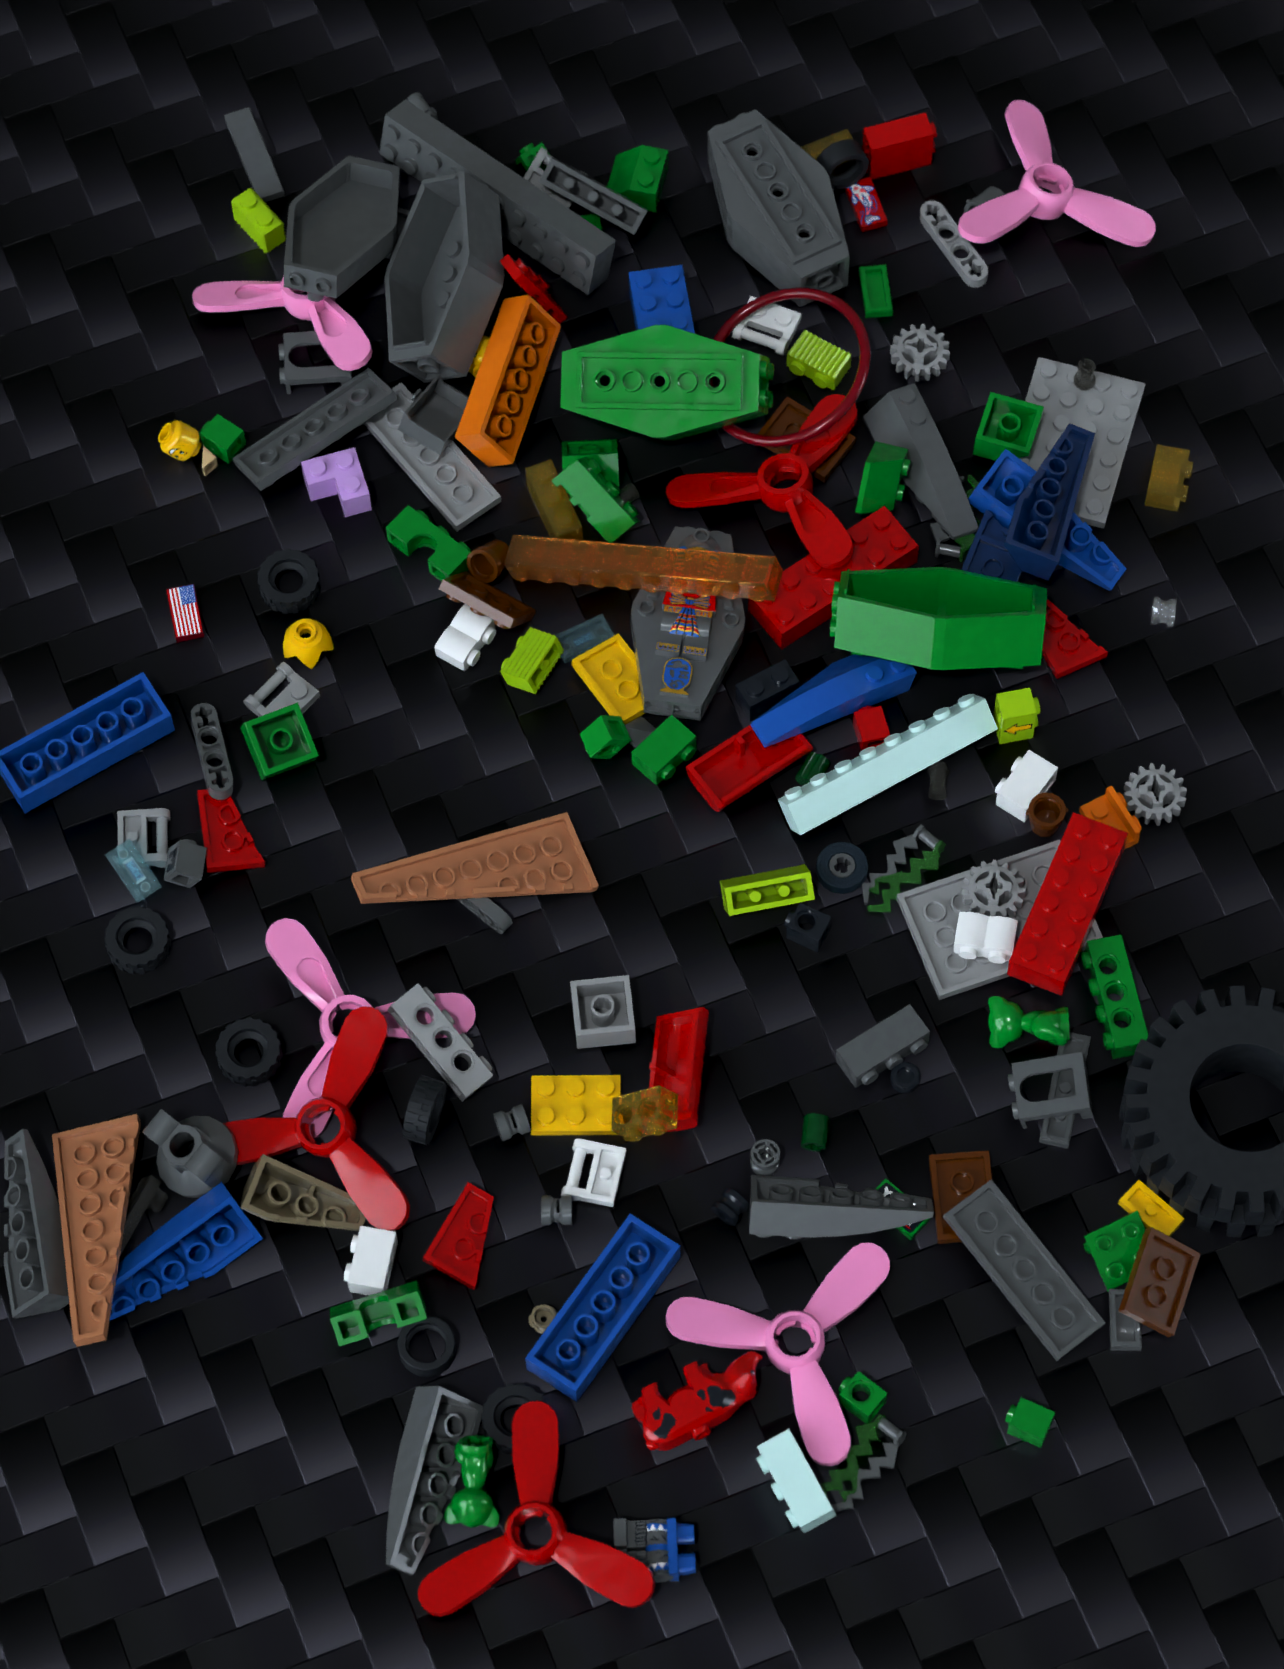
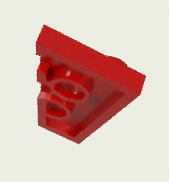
[500,254,568,324]
[1042,599,1108,679]
[197,789,265,873]
[422,1182,494,1290]

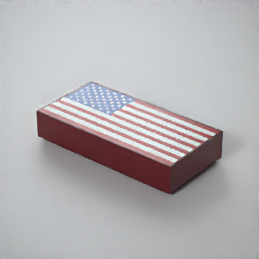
[166,584,204,642]

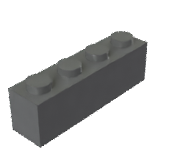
[539,157,649,235]

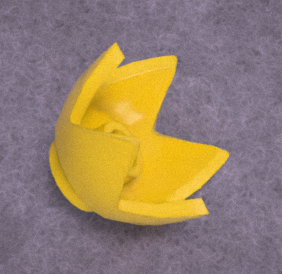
[283,618,334,669]

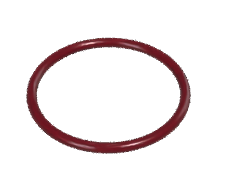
[710,288,871,447]

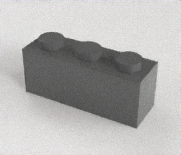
[835,1004,930,1088]

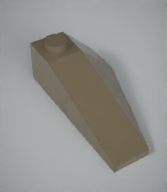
[240,1154,366,1231]

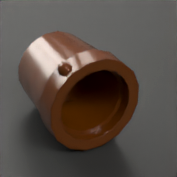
[467,539,512,583]
[1026,793,1068,837]

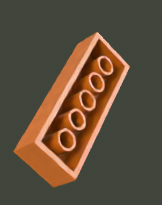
[455,295,561,467]

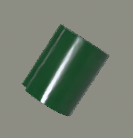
[795,752,831,786]
[801,1113,829,1152]

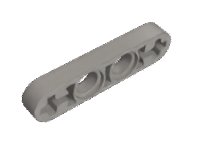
[920,200,988,288]

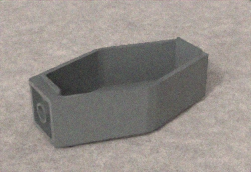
[708,109,850,307]
[385,171,505,383]

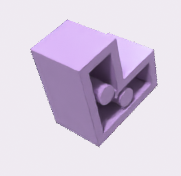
[301,447,372,517]

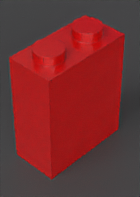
[863,112,937,180]

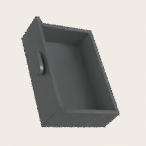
[398,374,469,455]

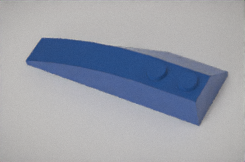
[968,449,1126,591]
[750,655,917,748]
[110,1182,263,1321]

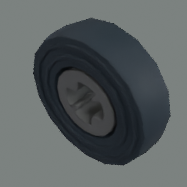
[816,842,868,894]

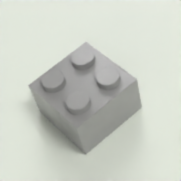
[570,975,636,1049]

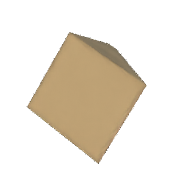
[202,445,218,476]

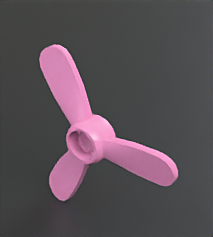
[958,100,1156,247]
[192,276,373,371]
[265,918,476,1139]
[665,1243,890,1466]

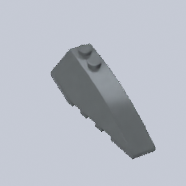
[863,383,979,540]
[4,1129,69,1318]
[749,1175,934,1239]
[386,1386,483,1575]

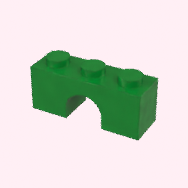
[386,505,471,582]
[330,1281,427,1347]

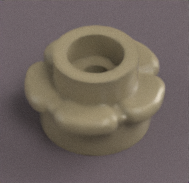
[529,1304,558,1334]

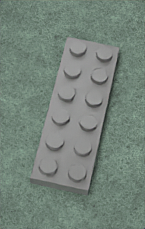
[364,382,502,532]

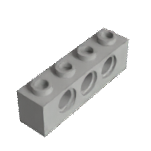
[388,984,493,1102]

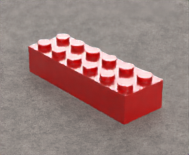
[748,506,919,650]
[1007,812,1128,996]

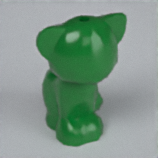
[988,996,1070,1049]
[444,1435,500,1527]

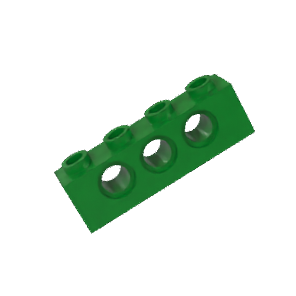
[1081,934,1148,1059]

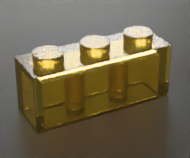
[525,459,583,553]

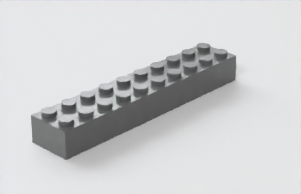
[379,99,616,295]

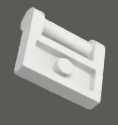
[732,296,801,355]
[561,1139,627,1207]

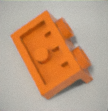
[1079,785,1142,850]

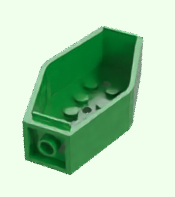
[560,325,774,441]
[830,567,1047,670]

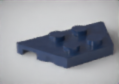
[961,510,1023,582]

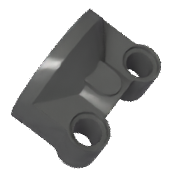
[142,1109,238,1198]

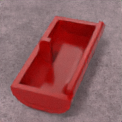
[686,724,813,812]
[645,1007,709,1132]

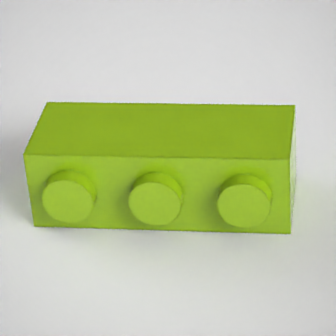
[720,864,815,916]

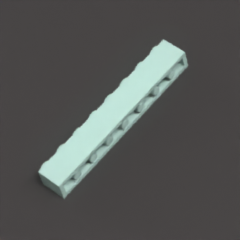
[777,694,998,835]

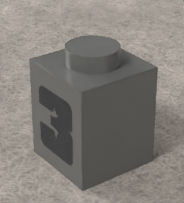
[164,839,207,888]

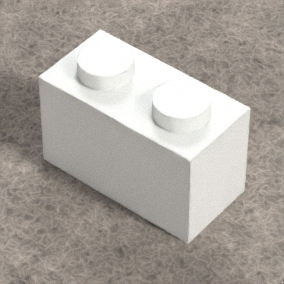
[995,750,1058,823]
[344,1226,398,1295]

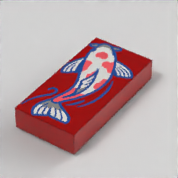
[845,177,888,232]

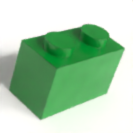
[631,715,697,786]

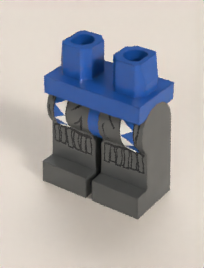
[613,1518,696,1582]

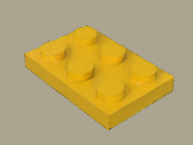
[571,633,645,725]
[531,1075,621,1136]

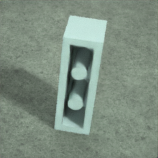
[756,1429,836,1533]

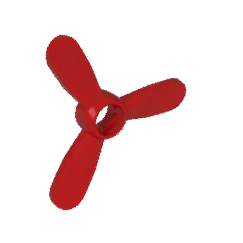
[666,394,858,569]
[223,1006,410,1231]
[418,1401,655,1617]

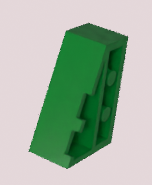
[552,456,640,544]

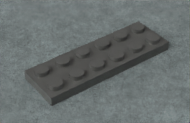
[232,368,398,491]
[943,1179,1105,1361]

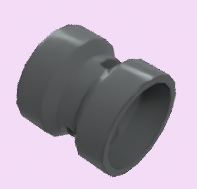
[493,1104,531,1141]
[750,1139,780,1176]
[541,1195,572,1225]

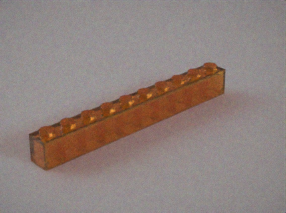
[504,535,783,602]

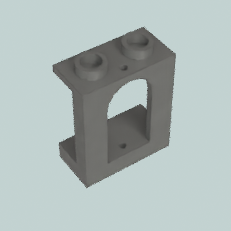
[279,331,353,394]
[1008,1052,1094,1129]

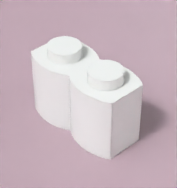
[434,604,496,672]
[954,912,1018,964]

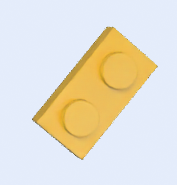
[1118,1180,1185,1237]

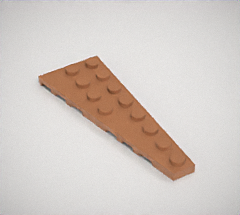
[351,812,599,904]
[52,1114,141,1347]

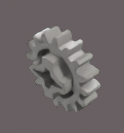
[890,324,950,382]
[1124,763,1187,826]
[961,860,1026,917]

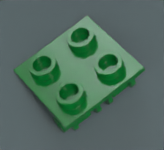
[1083,1211,1145,1291]

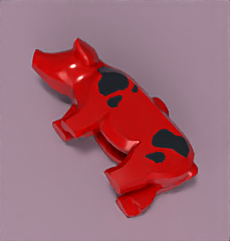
[632,1351,763,1451]

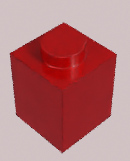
[853,706,890,751]

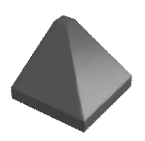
[625,716,656,748]

